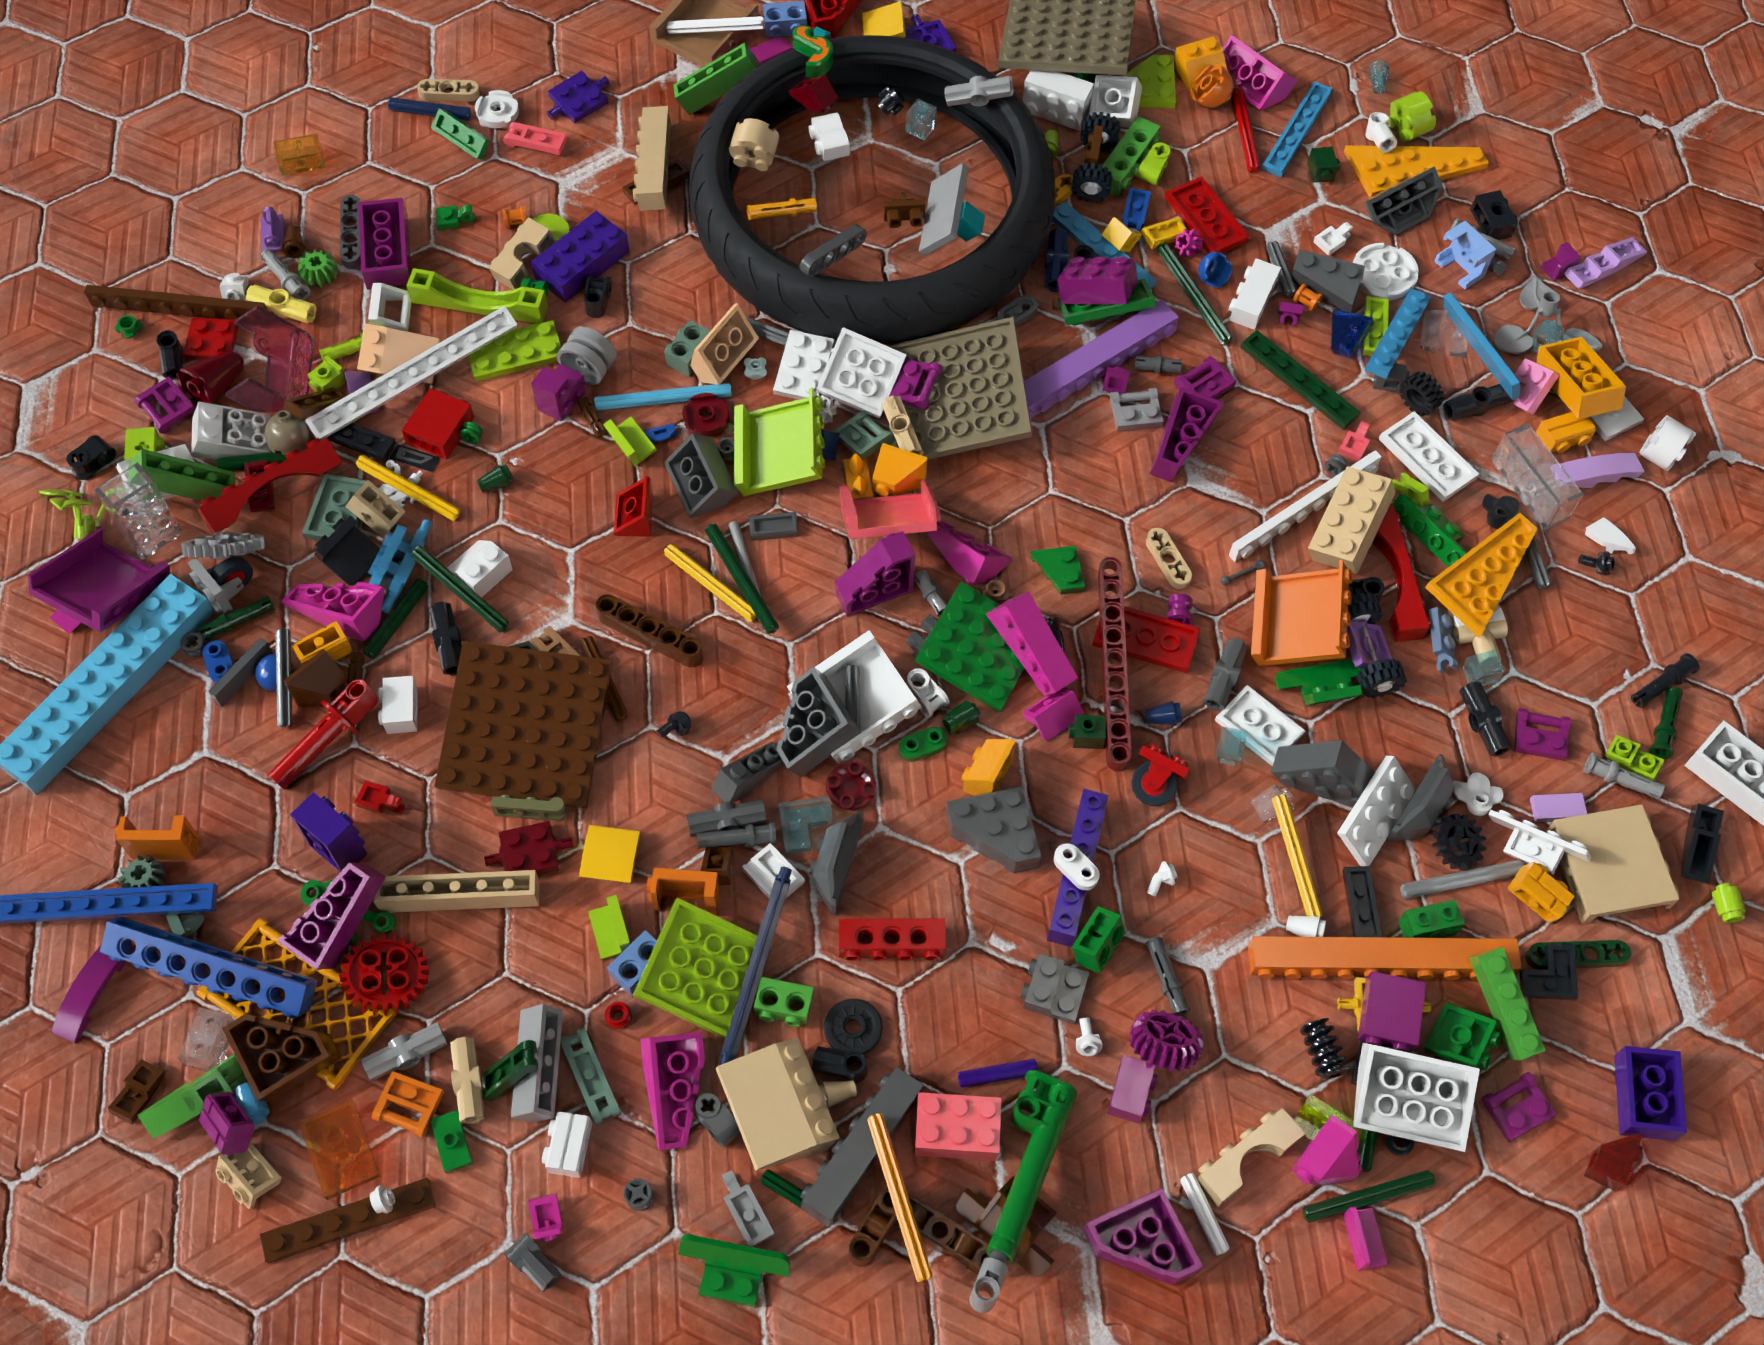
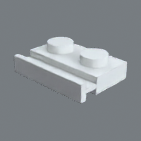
[742,843,805,898]

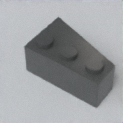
[1292,250,1365,317]

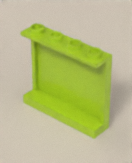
[734,387,825,496]

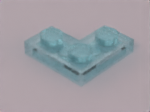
[778,796,833,854]

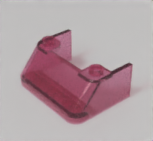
[225,305,314,412]

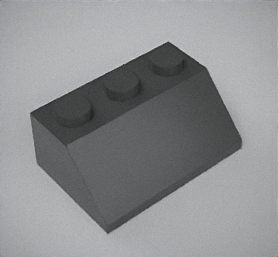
[664,433,738,518]

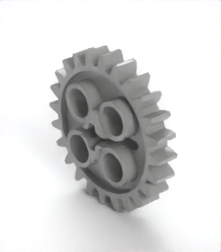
[181,532,265,559]

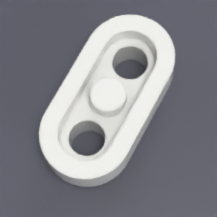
[1054,843,1100,890]

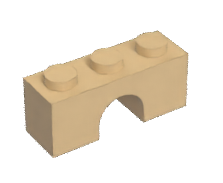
[489,217,555,290]

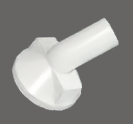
[1147,861,1178,897]
[1076,1017,1103,1056]

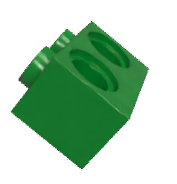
[1398,900,1465,938]
[1072,906,1126,973]

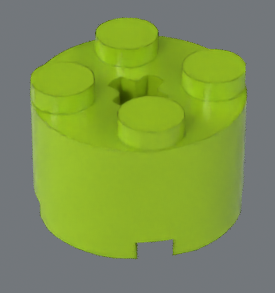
[1388,91,1436,143]

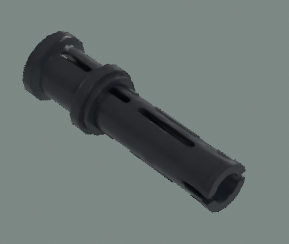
[1631,653,1700,708]

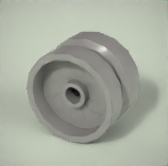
[557,326,617,385]

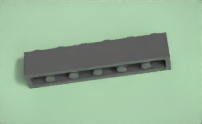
[800,1067,924,1228]

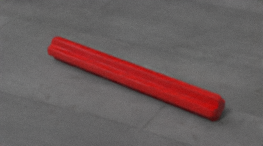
[1231,87,1260,173]

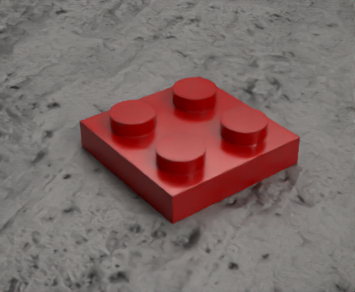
[183,318,239,361]

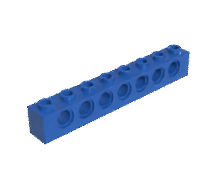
[100,917,318,1018]

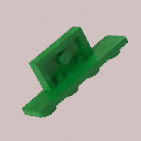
[1393,493,1468,567]

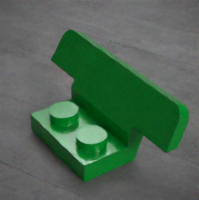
[1275,659,1362,706]
[678,1234,790,1307]

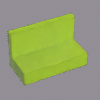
[603,416,657,467]
[588,895,630,961]

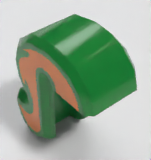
[793,25,833,78]

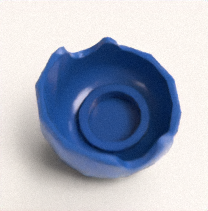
[1198,251,1232,288]
[255,654,294,692]

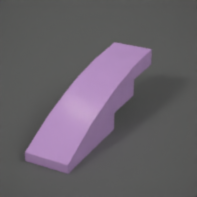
[1564,237,1647,289]
[1549,453,1645,488]

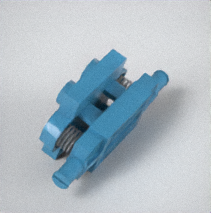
[368,520,432,613]

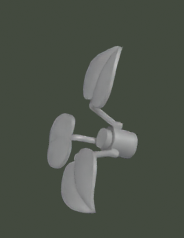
[1494,276,1603,354]

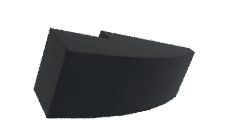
[1681,803,1724,884]

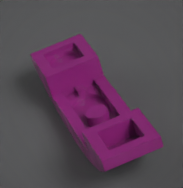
[51,946,127,1044]

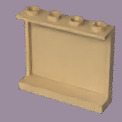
[1547,805,1679,924]

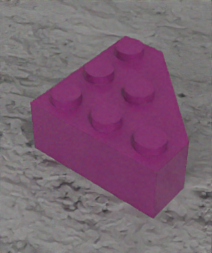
[835,531,915,616]
[1083,1188,1203,1286]

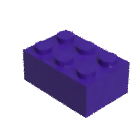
[290,792,367,872]
[1614,1046,1687,1141]

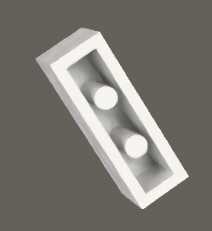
[1228,258,1281,330]

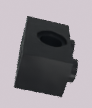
[1470,190,1518,240]

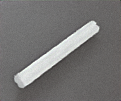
[666,16,765,34]

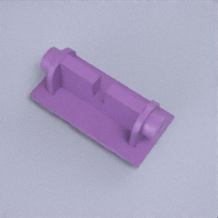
[260,207,285,252]

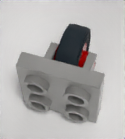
[188,556,253,615]

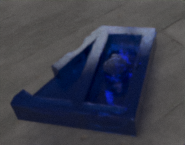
[1331,309,1374,358]

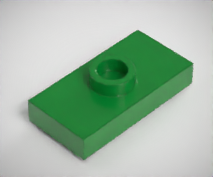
[430,1110,473,1174]

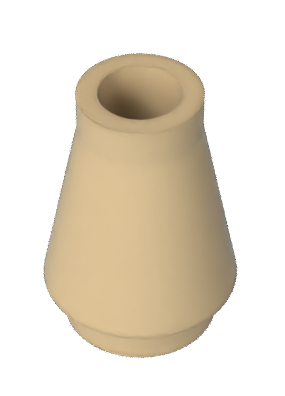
[818,1080,857,1108]

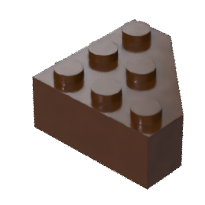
[222,1014,342,1102]

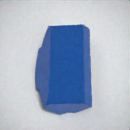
[644,423,678,442]

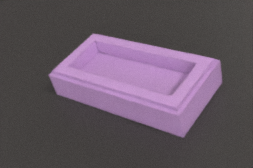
[1530,793,1587,822]

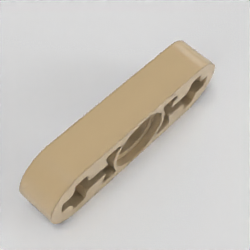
[417,79,480,102]
[1146,528,1192,590]

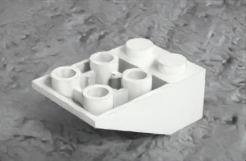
[191,402,270,460]

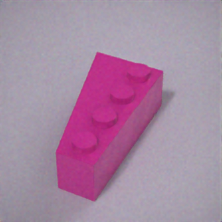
[986,592,1078,696]

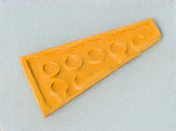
[1344,145,1489,197]
[1425,513,1538,638]

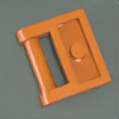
[371,1071,444,1138]

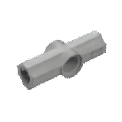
[945,76,1013,106]
[361,1022,448,1082]

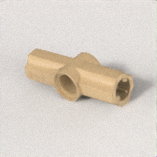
[882,395,924,455]
[450,1037,485,1124]

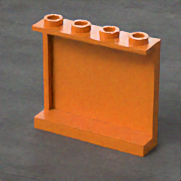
[1251,560,1353,666]

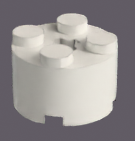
[1639,415,1696,472]

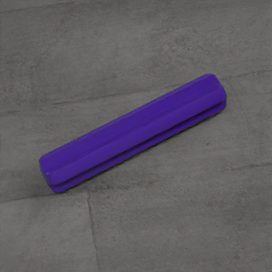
[957,1059,1038,1088]

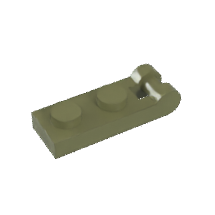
[491,795,567,821]

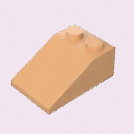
[357,323,440,384]

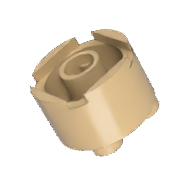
[729,118,779,171]

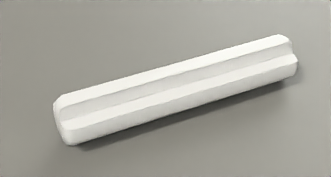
[1181,1173,1229,1256]

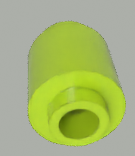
[1711,883,1746,924]

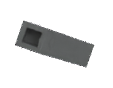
[711,742,784,803]

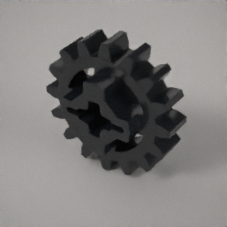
[1432,813,1486,870]

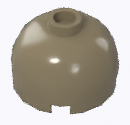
[265,410,315,455]

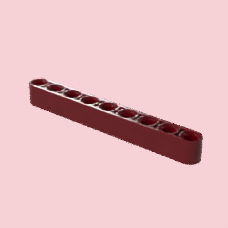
[1098,556,1132,771]

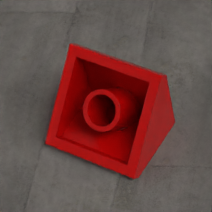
[613,476,653,537]

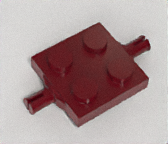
[484,821,574,875]

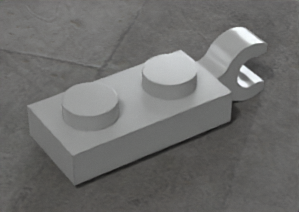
[722,1170,775,1247]

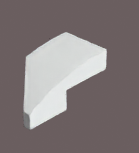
[1585,517,1636,554]

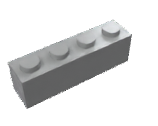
[511,1004,563,1123]

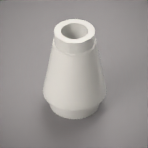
[1286,915,1326,937]

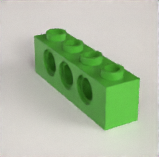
[1102,116,1161,197]

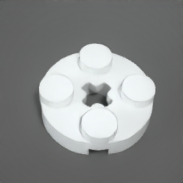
[475,90,519,129]

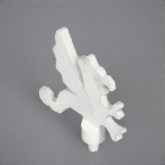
[378,460,423,508]

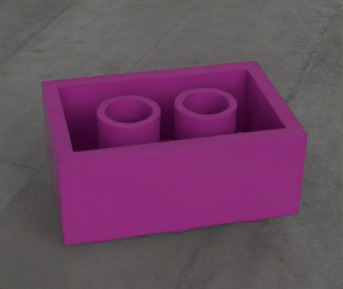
[1058,256,1138,304]

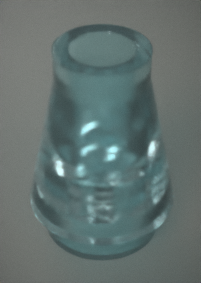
[1368,60,1390,94]

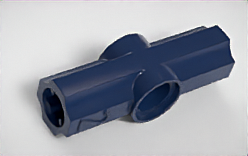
[1045,227,1069,292]

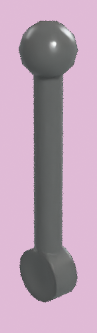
[1220,560,1264,585]

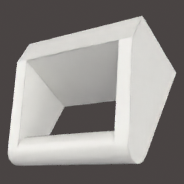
[368,283,412,332]

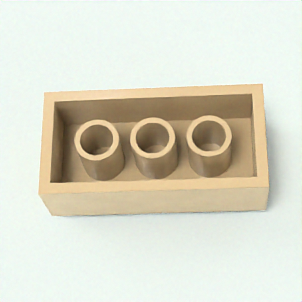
[1308,466,1396,574]

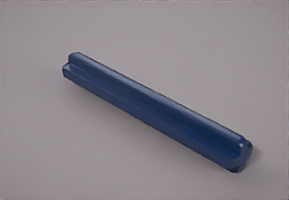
[387,97,471,120]

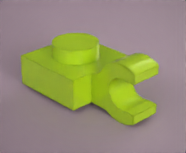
[1392,473,1429,508]

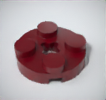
[682,393,729,436]

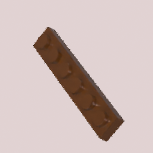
[260,1178,436,1264]

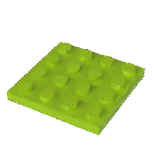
[632,898,773,1039]

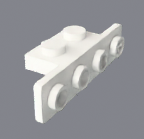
[1488,810,1591,874]

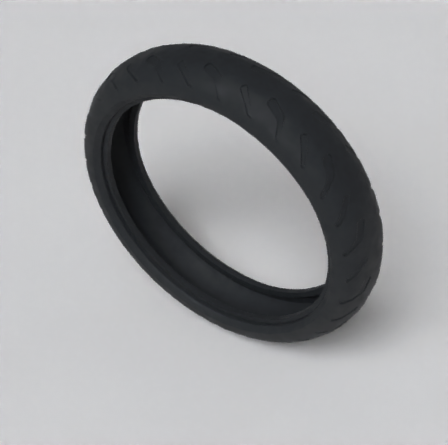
[689,35,1055,344]

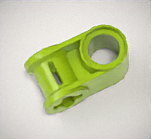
[1136,142,1170,186]

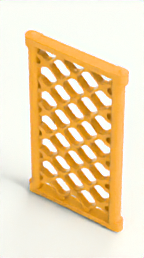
[197,917,397,1091]

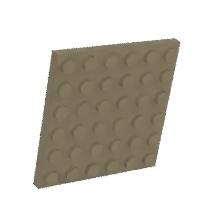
[998,0,1136,75]
[888,317,1033,460]

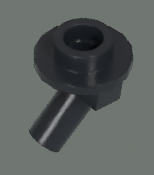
[1578,551,1615,575]
[1046,617,1065,651]
[656,711,691,738]

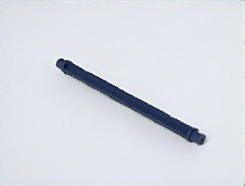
[719,867,792,1065]

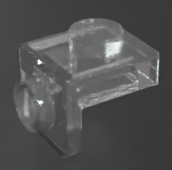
[1250,784,1295,823]

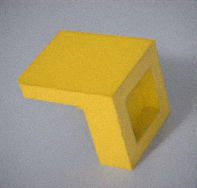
[1101,217,1142,252]

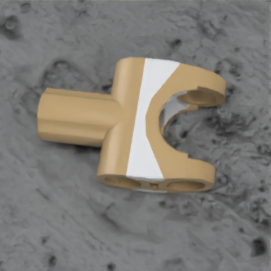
[1448,603,1508,668]

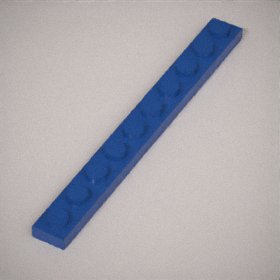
[0,883,218,924]

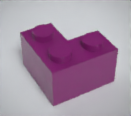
[531,364,586,421]

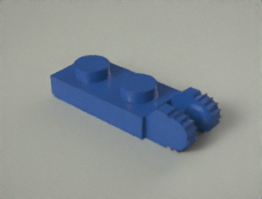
[1122,188,1151,243]

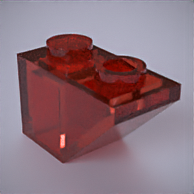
[1584,1133,1643,1192]

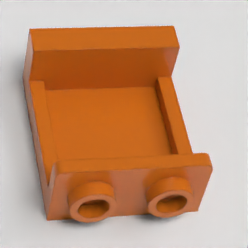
[114,815,199,860]
[647,867,720,916]

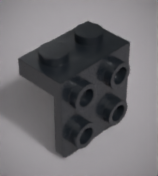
[314,515,380,586]

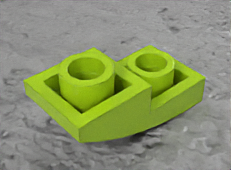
[1606,735,1664,781]

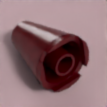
[176,351,244,406]

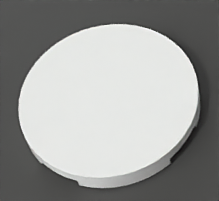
[1353,243,1419,300]

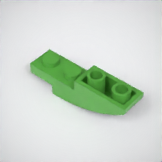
[137,1054,247,1139]

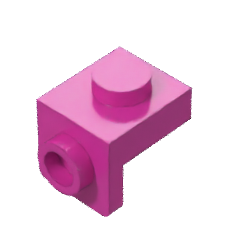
[528,1193,563,1241]

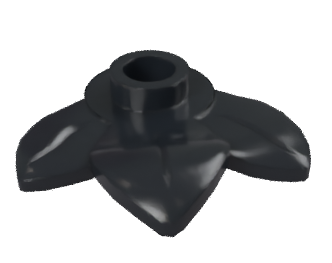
[1482,494,1527,529]

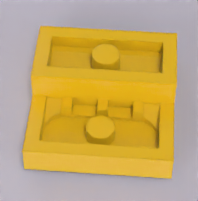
[579,825,641,883]

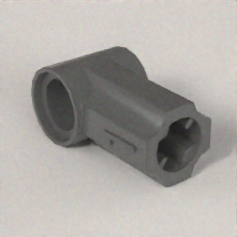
[504,1233,562,1293]

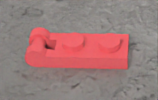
[503,122,567,155]

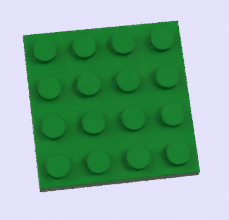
[914,581,1024,713]

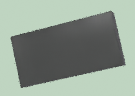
[749,512,799,541]

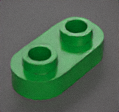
[899,727,947,762]

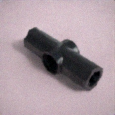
[1443,384,1514,421]
[430,601,462,676]
[1459,681,1512,757]

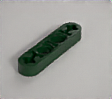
[1525,940,1631,970]

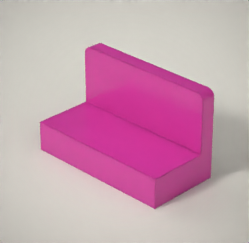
[1022,687,1084,741]
[1343,1207,1388,1271]

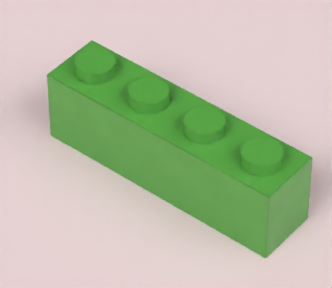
[673,43,759,115]
[129,449,236,501]
[1468,947,1546,1060]

